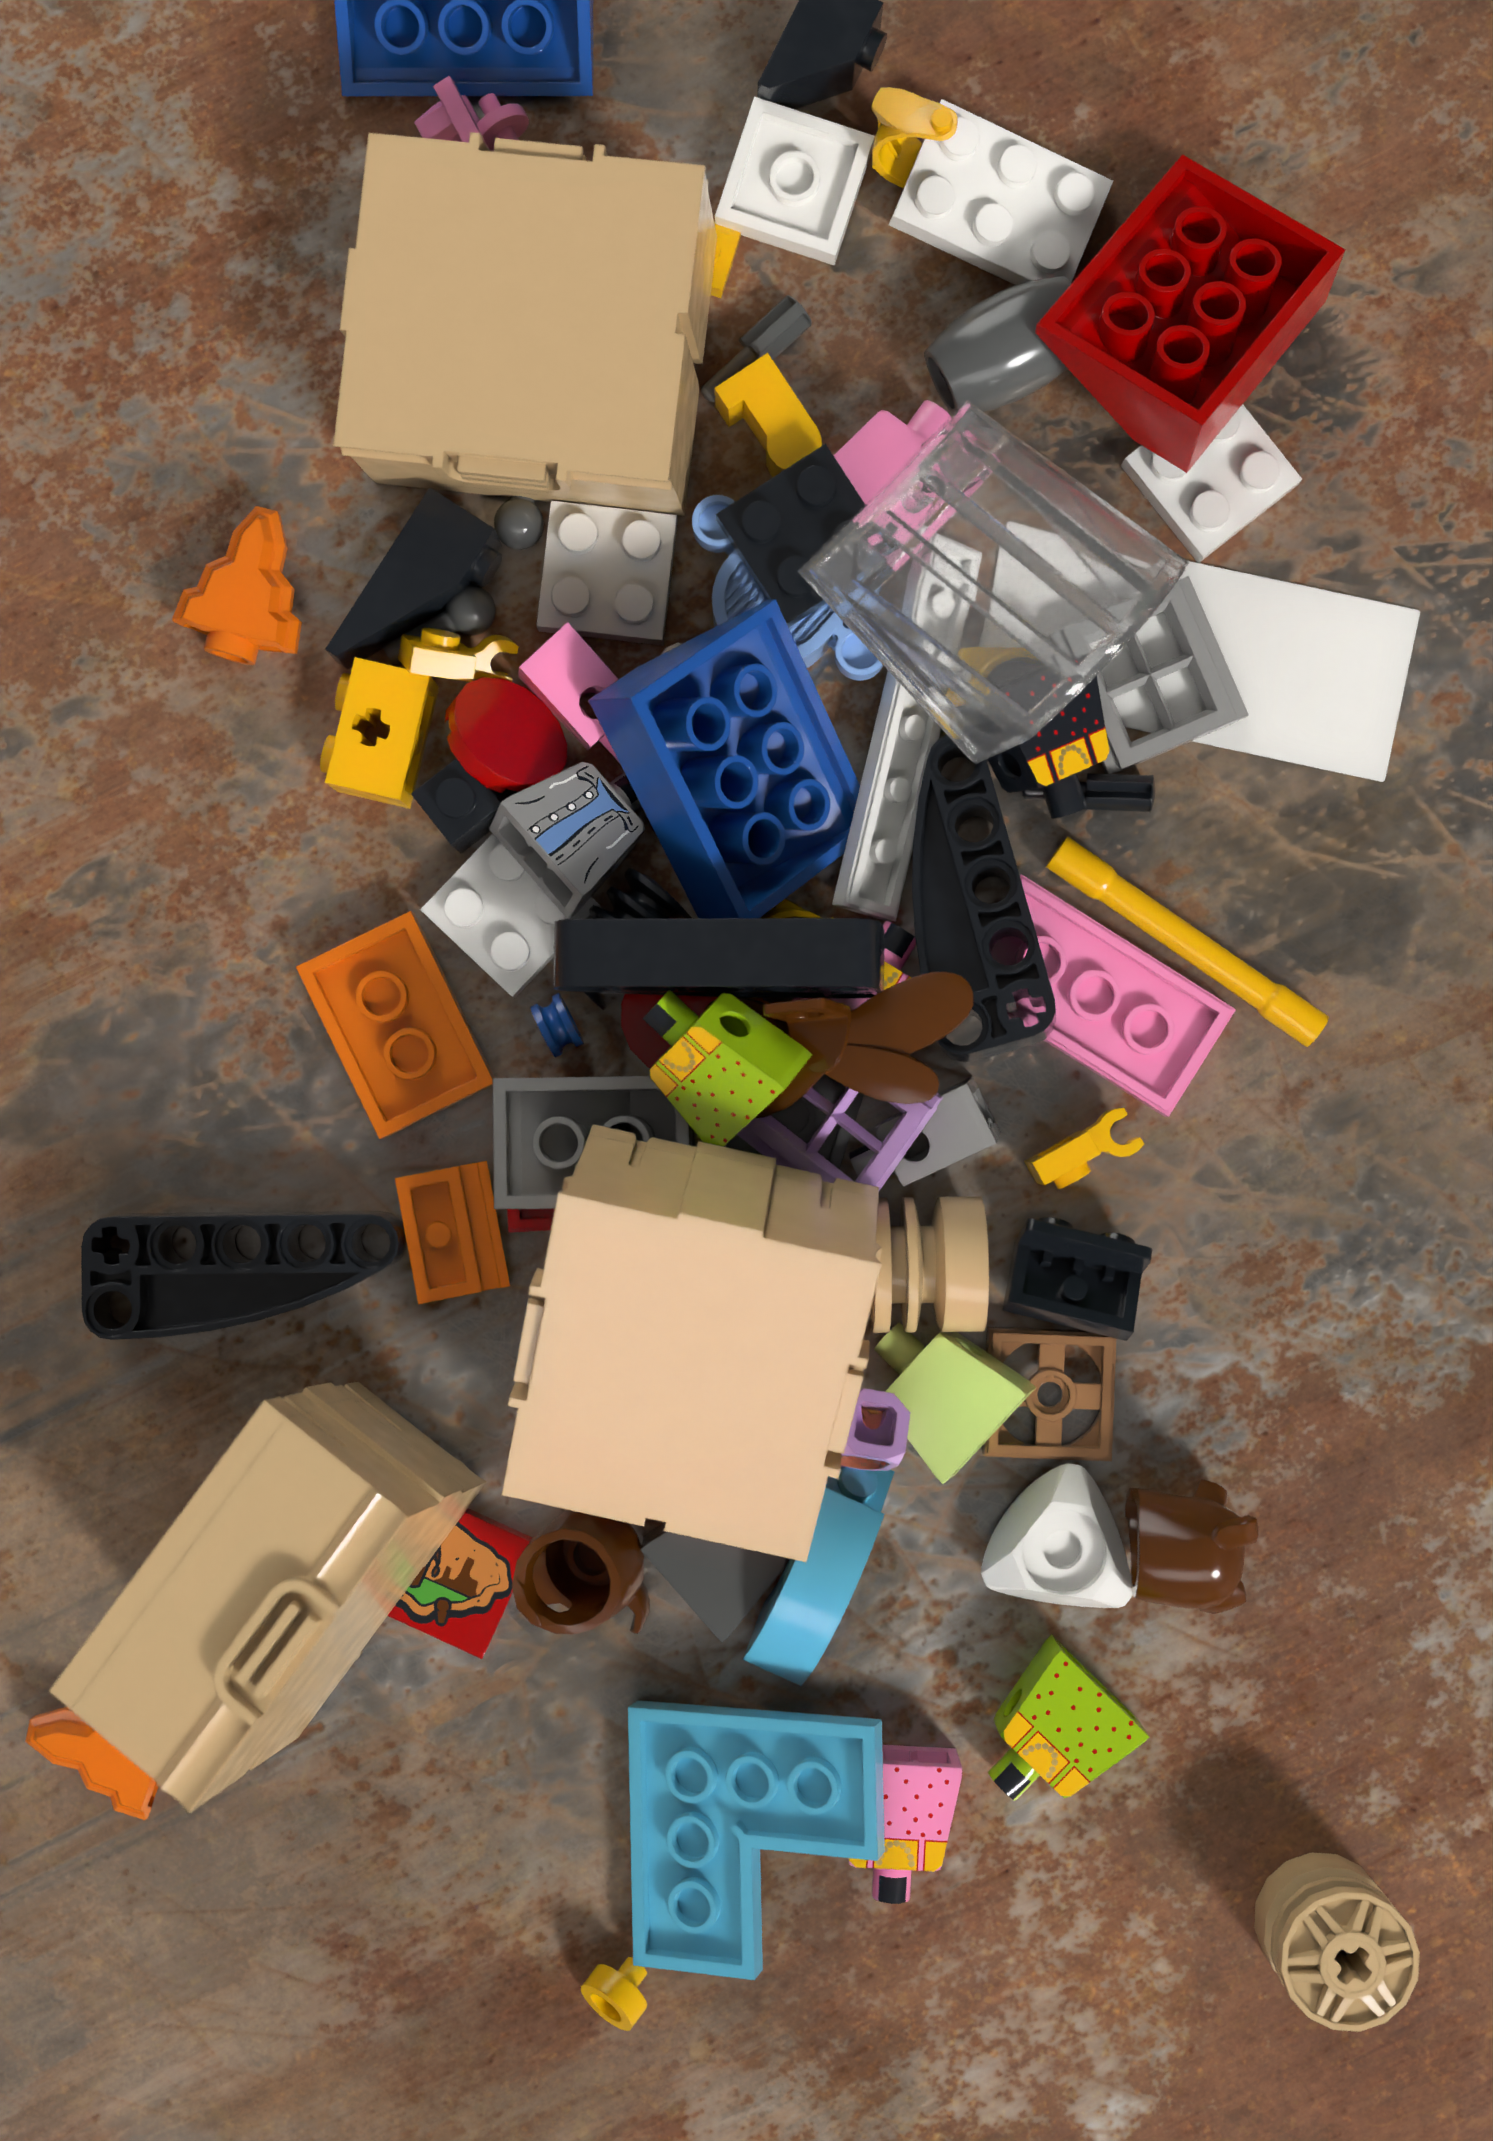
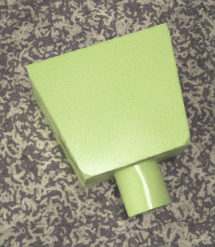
[874,1322,1036,1484]

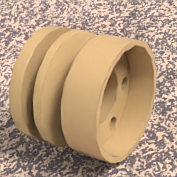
[869,1196,989,1333]
[1254,1852,1420,2032]

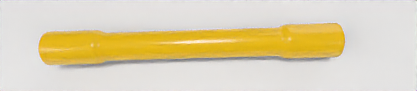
[1045,836,1329,1047]

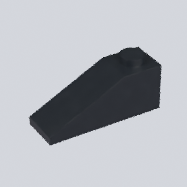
[325,487,502,669]

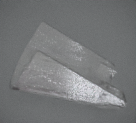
[797,400,1189,763]

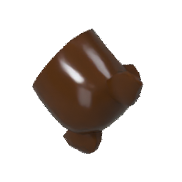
[1125,1479,1259,1614]
[512,1510,650,1635]

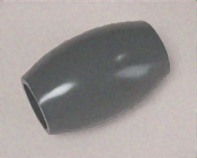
[924,276,1072,416]

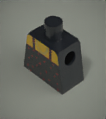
[960,654,1109,819]

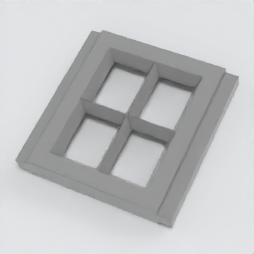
[1047,576,1249,774]

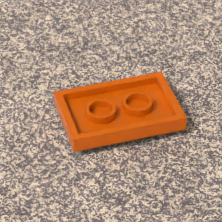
[296,911,495,1139]

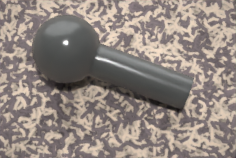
[494,496,544,550]
[382,584,496,667]

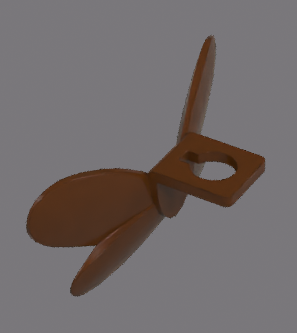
[703,972,974,1118]

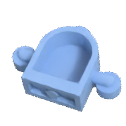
[692,495,887,681]

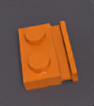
[395,1161,510,1304]

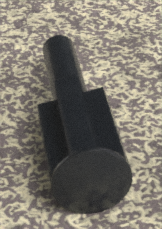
[1022,773,1155,813]

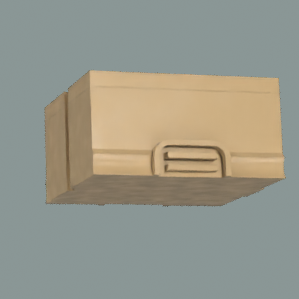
[333,132,717,516]
[502,1124,882,1562]
[49,1382,487,1813]

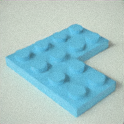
[628,1700,885,1980]

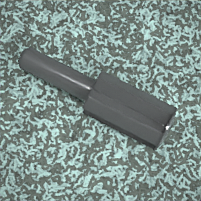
[701,295,812,402]

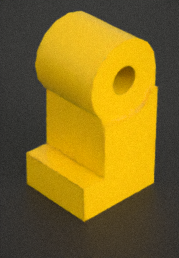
[714,353,822,477]

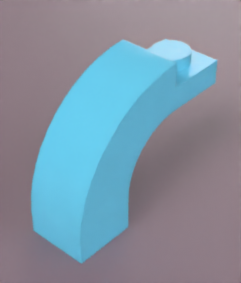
[743,1467,894,1686]

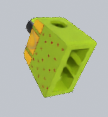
[643,990,812,1147]
[988,1634,1149,1801]

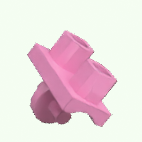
[415,76,529,151]

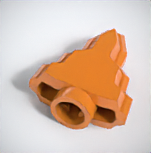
[172,506,302,665]
[25,1707,159,1820]

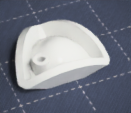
[981,1463,1133,1608]

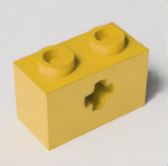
[320,657,439,809]

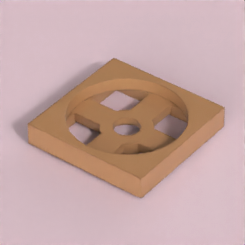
[982,1326,1116,1462]

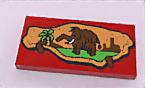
[388,1508,532,1659]

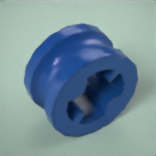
[530,993,584,1058]

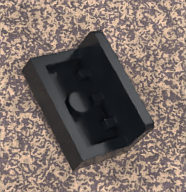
[1003,1217,1152,1341]

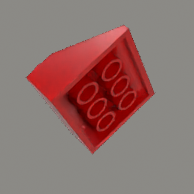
[1035,154,1346,473]

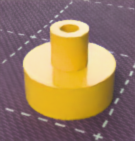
[581,1957,647,2031]

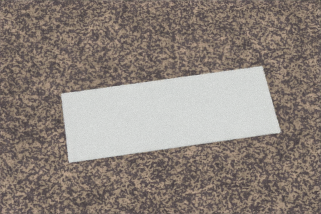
[980,523,1420,782]

